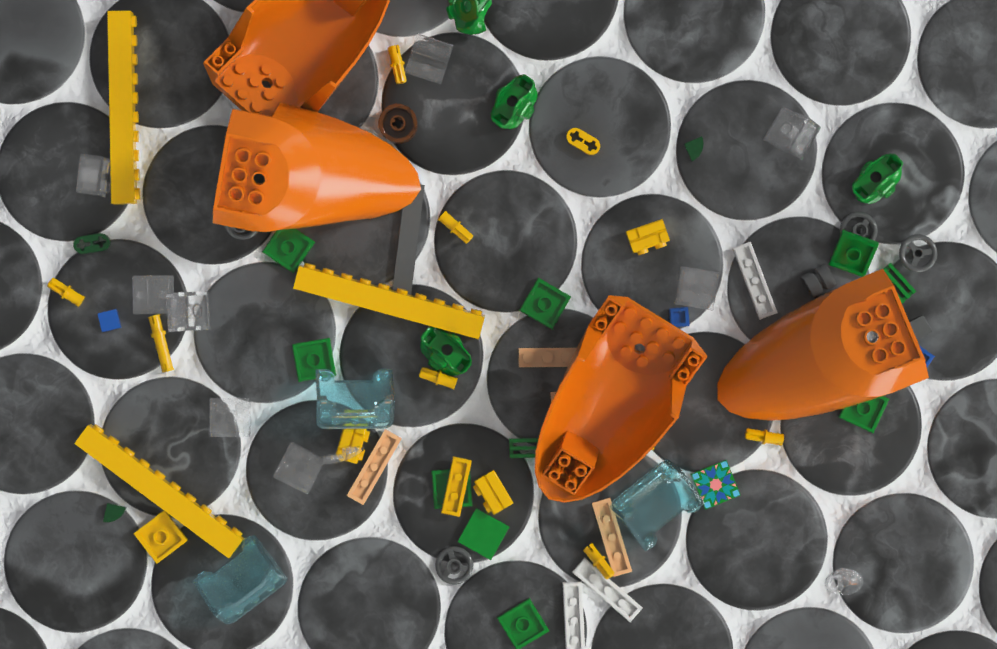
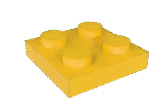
[134,511,188,564]

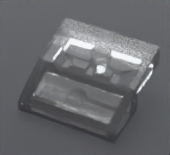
[405,33,454,84]
[132,275,174,314]
[323,446,364,464]

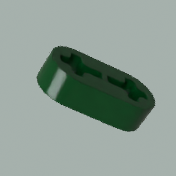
[73,233,111,254]

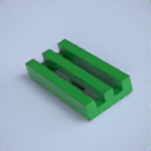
[884,263,916,304]
[509,438,539,458]

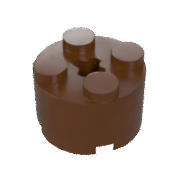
[378,104,418,144]

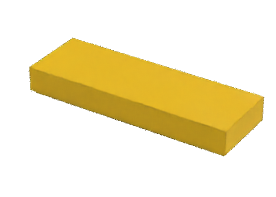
[441,456,472,517]

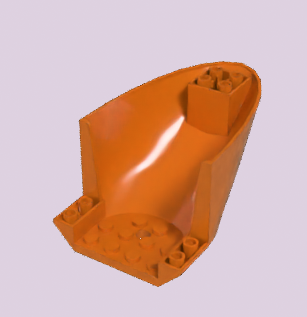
[203,0,390,117]
[213,102,421,232]
[717,269,929,421]
[535,295,707,503]

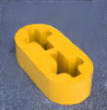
[566,128,600,155]

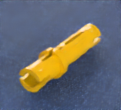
[148,314,174,373]

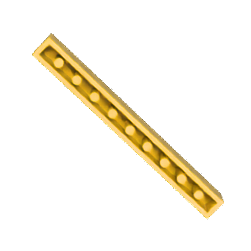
[107,11,140,205]
[293,263,485,339]
[74,424,245,558]

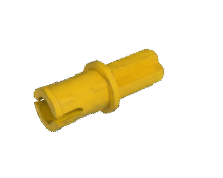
[387,45,407,84]
[438,211,473,244]
[47,278,85,307]
[419,367,458,390]
[745,428,784,446]
[583,543,615,579]

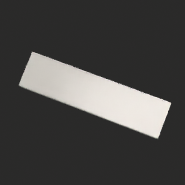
[732,241,777,320]
[572,557,643,622]
[563,581,585,649]

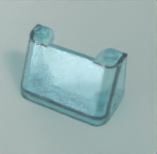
[315,369,395,429]
[610,460,705,552]
[192,535,288,624]

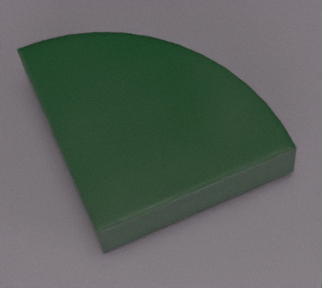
[684,136,704,162]
[103,503,127,522]

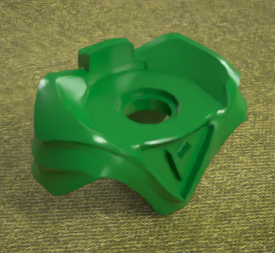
[446,0,492,35]
[491,74,537,129]
[852,153,903,204]
[420,327,472,376]

